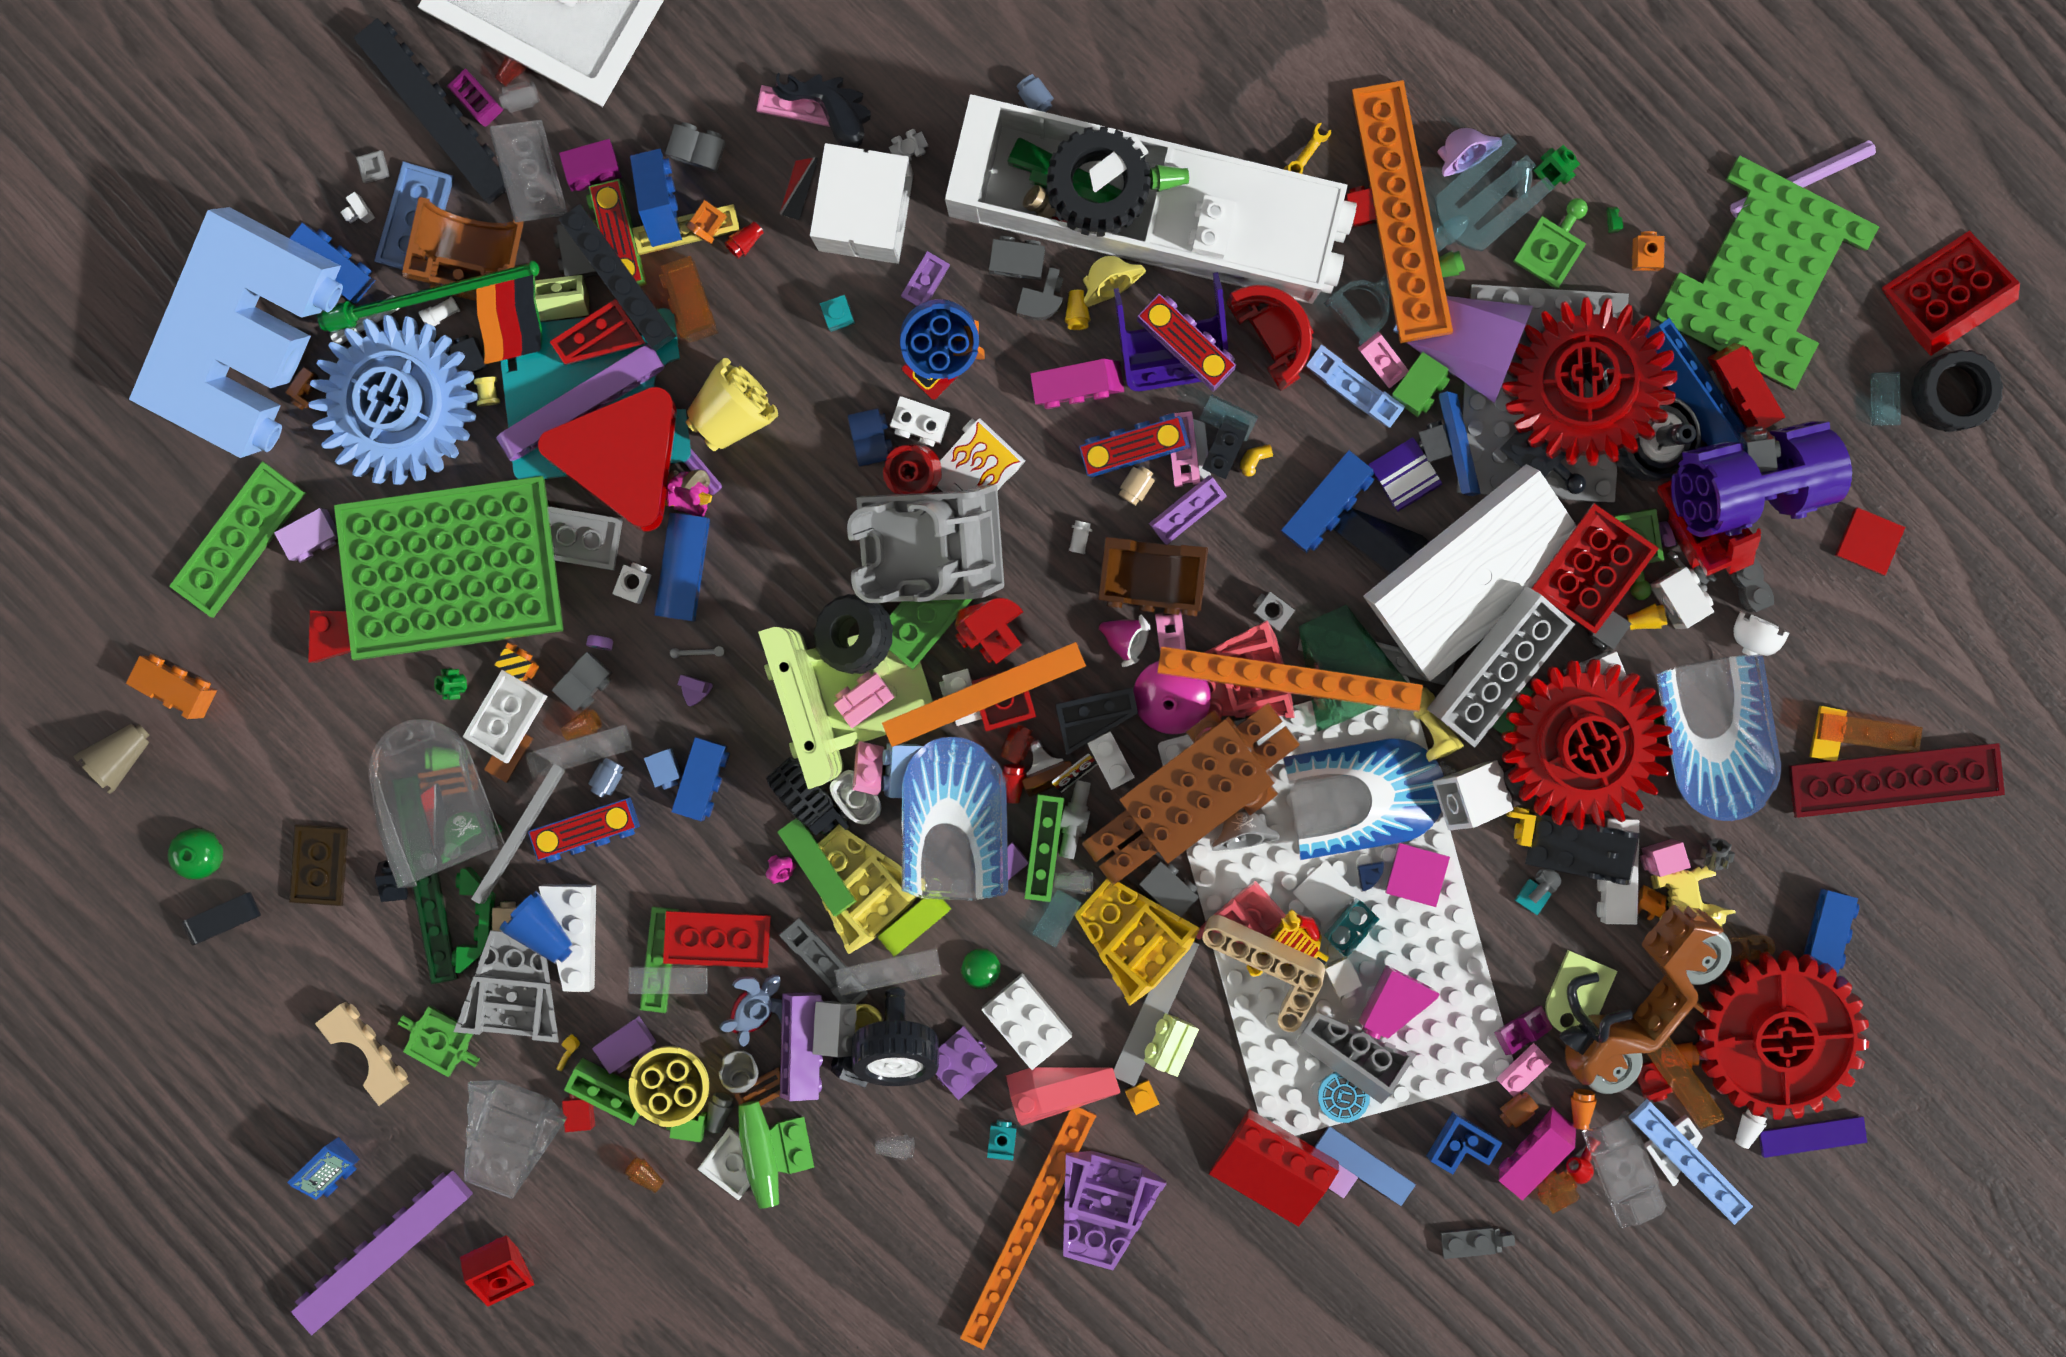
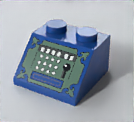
[287,1137,360,1200]

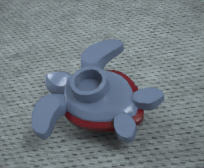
[720,974,782,1047]

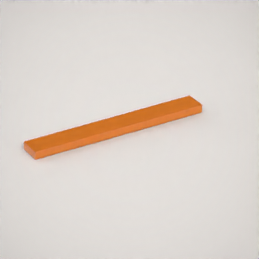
[882,642,1086,747]

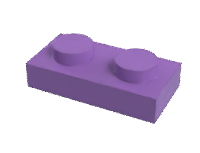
[901,251,950,306]

